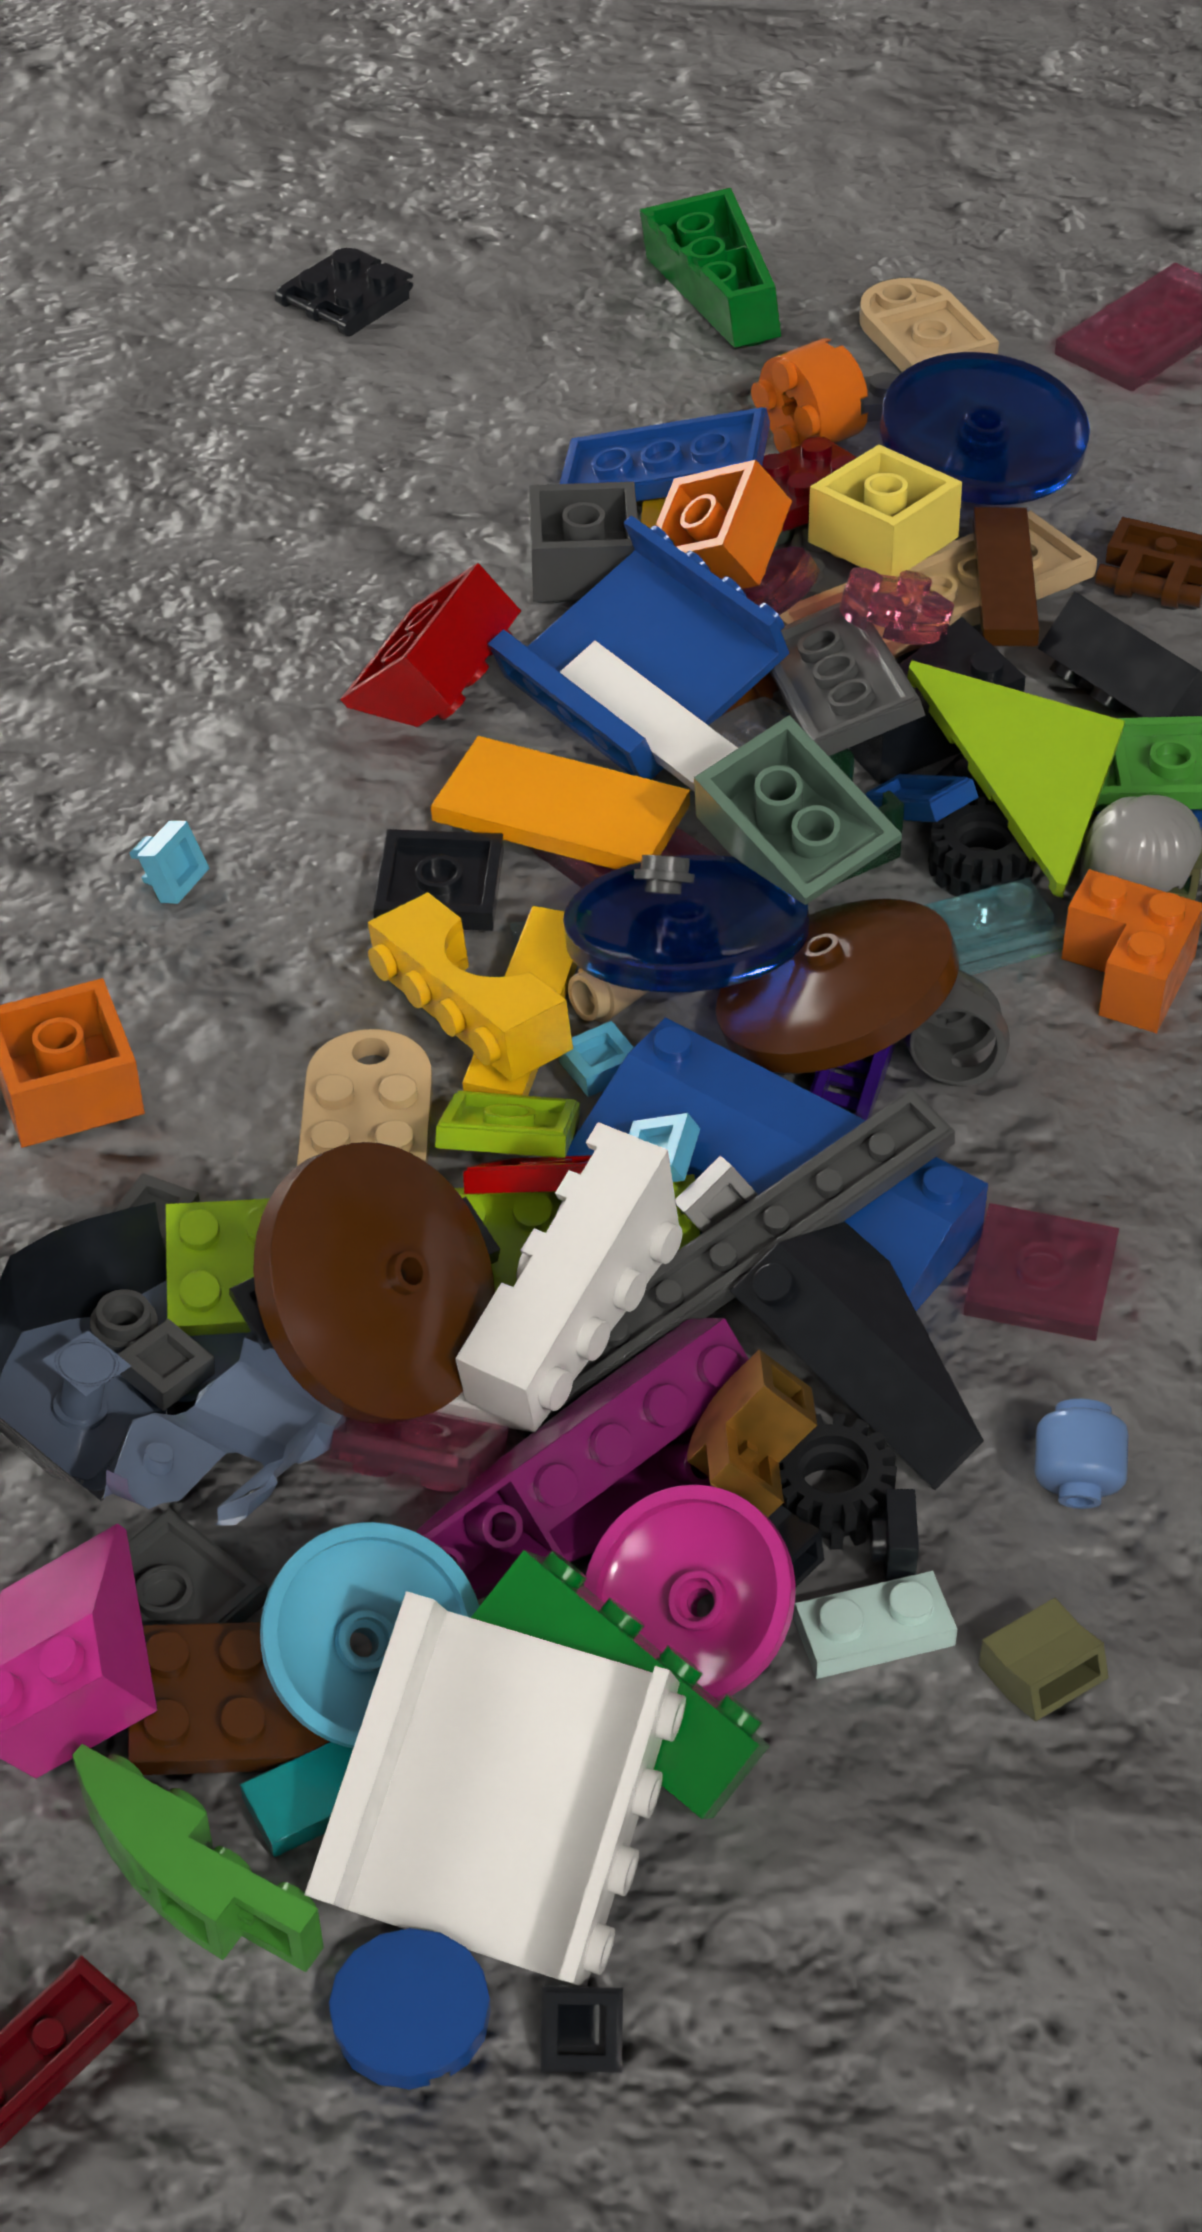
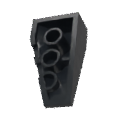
[730,1222,984,1490]

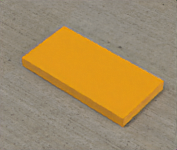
[431,736,690,874]

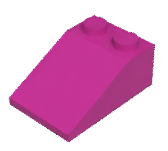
[0,1523,157,1779]

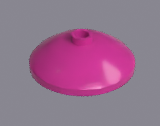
[584,1485,796,1701]

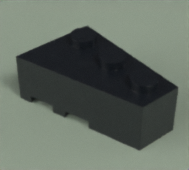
[849,617,1026,784]

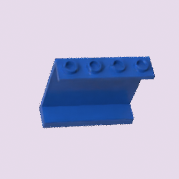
[488,515,790,780]

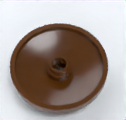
[716,899,960,1073]
[253,1142,495,1424]

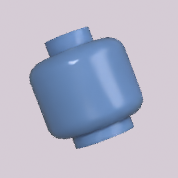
[1035,1399,1129,1509]

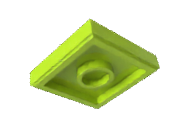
[435,1091,580,1158]

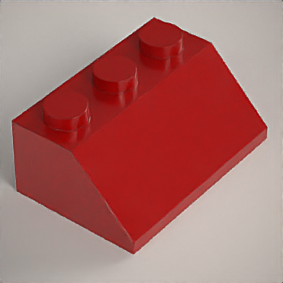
[340,563,521,727]

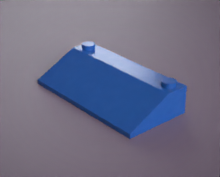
[566,1017,988,1311]

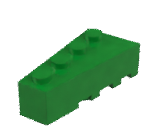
[639,188,781,348]
[471,1550,770,1819]

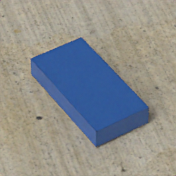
[865,774,979,822]

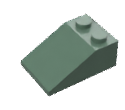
[694,715,902,905]

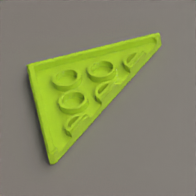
[907,660,1125,898]

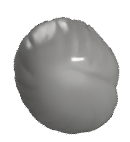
[1080,795,1202,892]

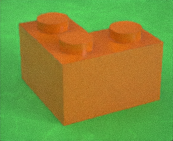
[1061,869,1202,1034]

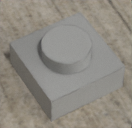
[675,1156,758,1234]

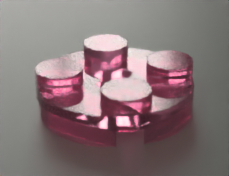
[839,567,954,645]

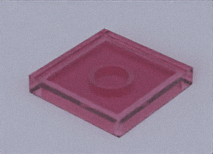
[963,1203,1119,1341]

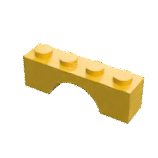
[368,892,573,1082]

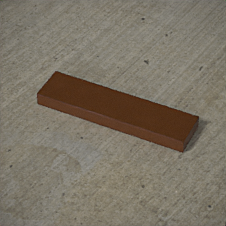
[973,507,1039,647]

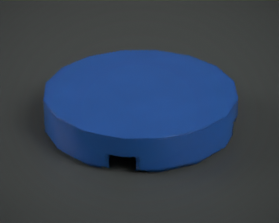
[329,1928,491,2090]

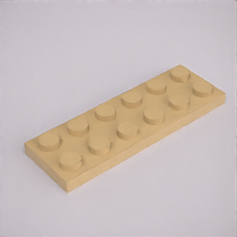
[776,510,1097,659]

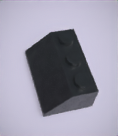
[1038,591,1202,718]

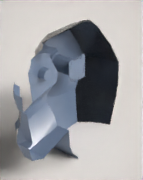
[0,1202,347,1525]

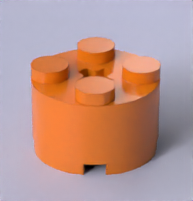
[751,338,868,453]

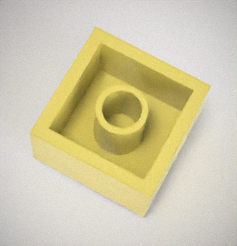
[808,444,962,582]

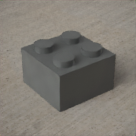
[529,481,638,602]

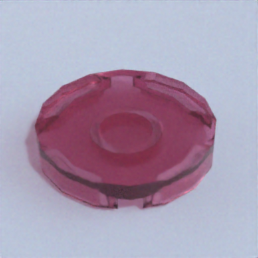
[742,546,820,615]

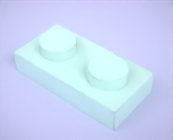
[794,1570,957,1679]

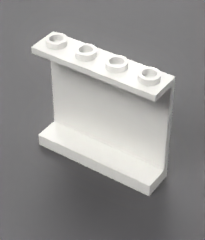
[304,1591,686,1986]

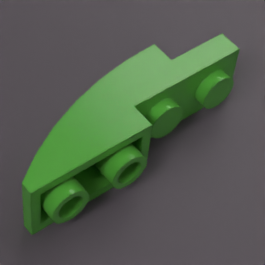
[72,1744,324,1972]

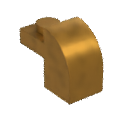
[687,1349,817,1517]

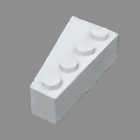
[455,1122,682,1432]

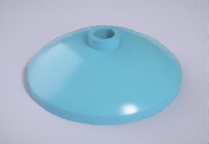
[260,1522,479,1748]

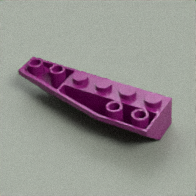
[415,1318,749,1600]

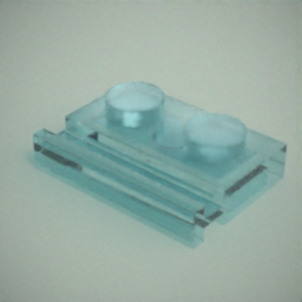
[925,878,1065,975]

